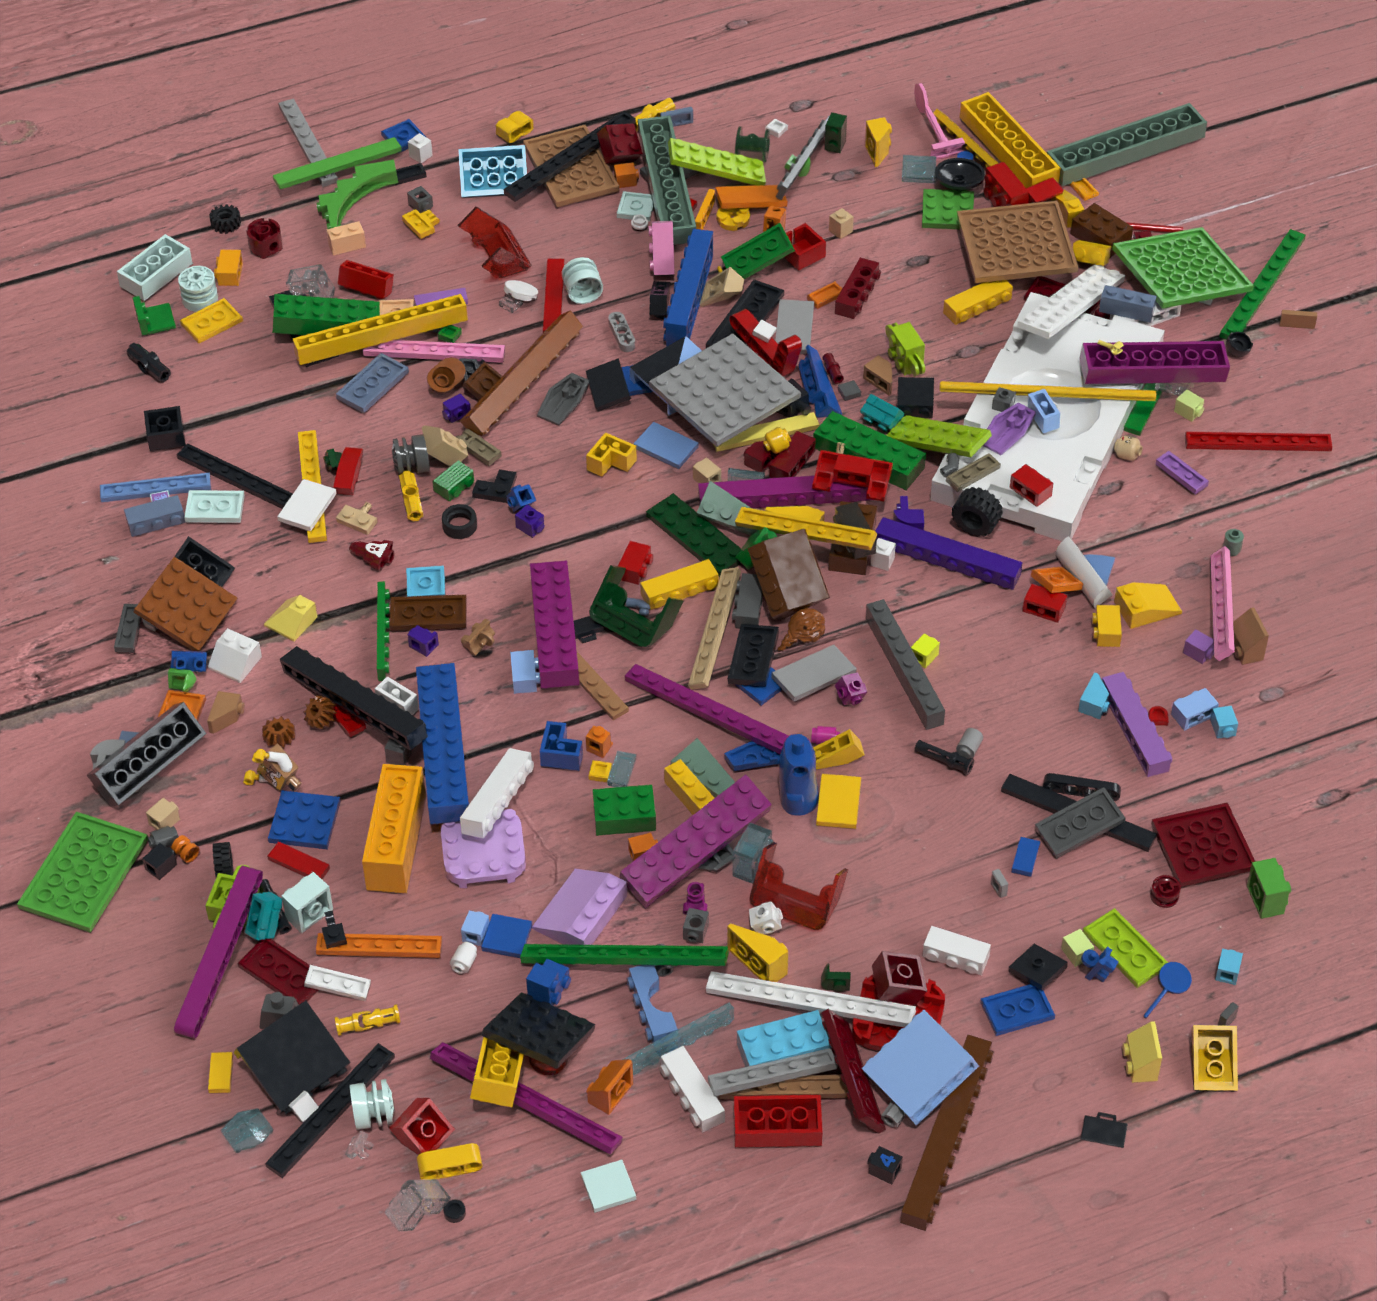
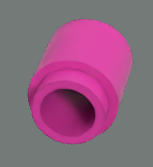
[811,726,840,745]

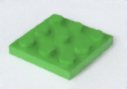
[922,189,974,230]

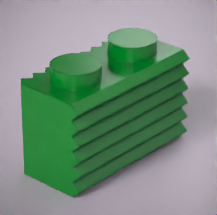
[432,460,474,501]

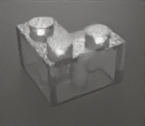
[286,264,335,298]
[384,1179,451,1231]

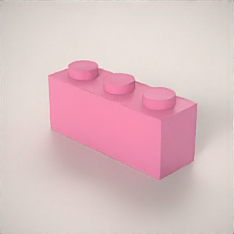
[648,221,674,275]

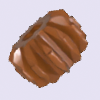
[303,696,337,729]
[262,716,295,749]

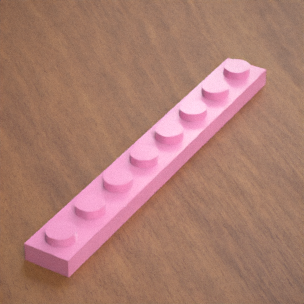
[363,340,505,363]
[1210,546,1234,661]

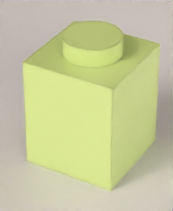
[1174,389,1204,422]
[1061,929,1094,967]

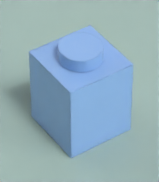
[461,910,489,946]

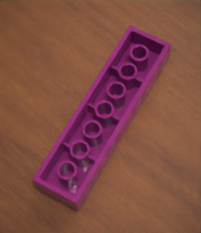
[1079,341,1230,384]
[530,560,579,688]
[619,774,772,909]

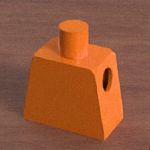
[763,206,786,232]

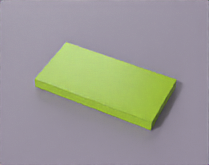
[1083,908,1168,988]

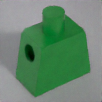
[736,527,777,570]

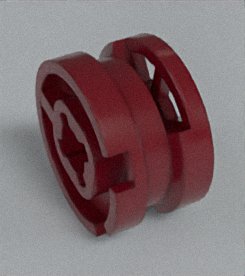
[1150,875,1181,908]

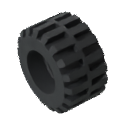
[951,487,1003,537]

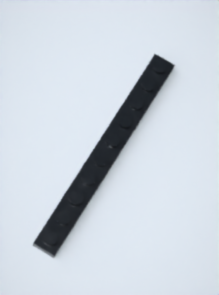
[503,111,636,202]

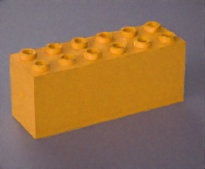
[362,764,426,893]

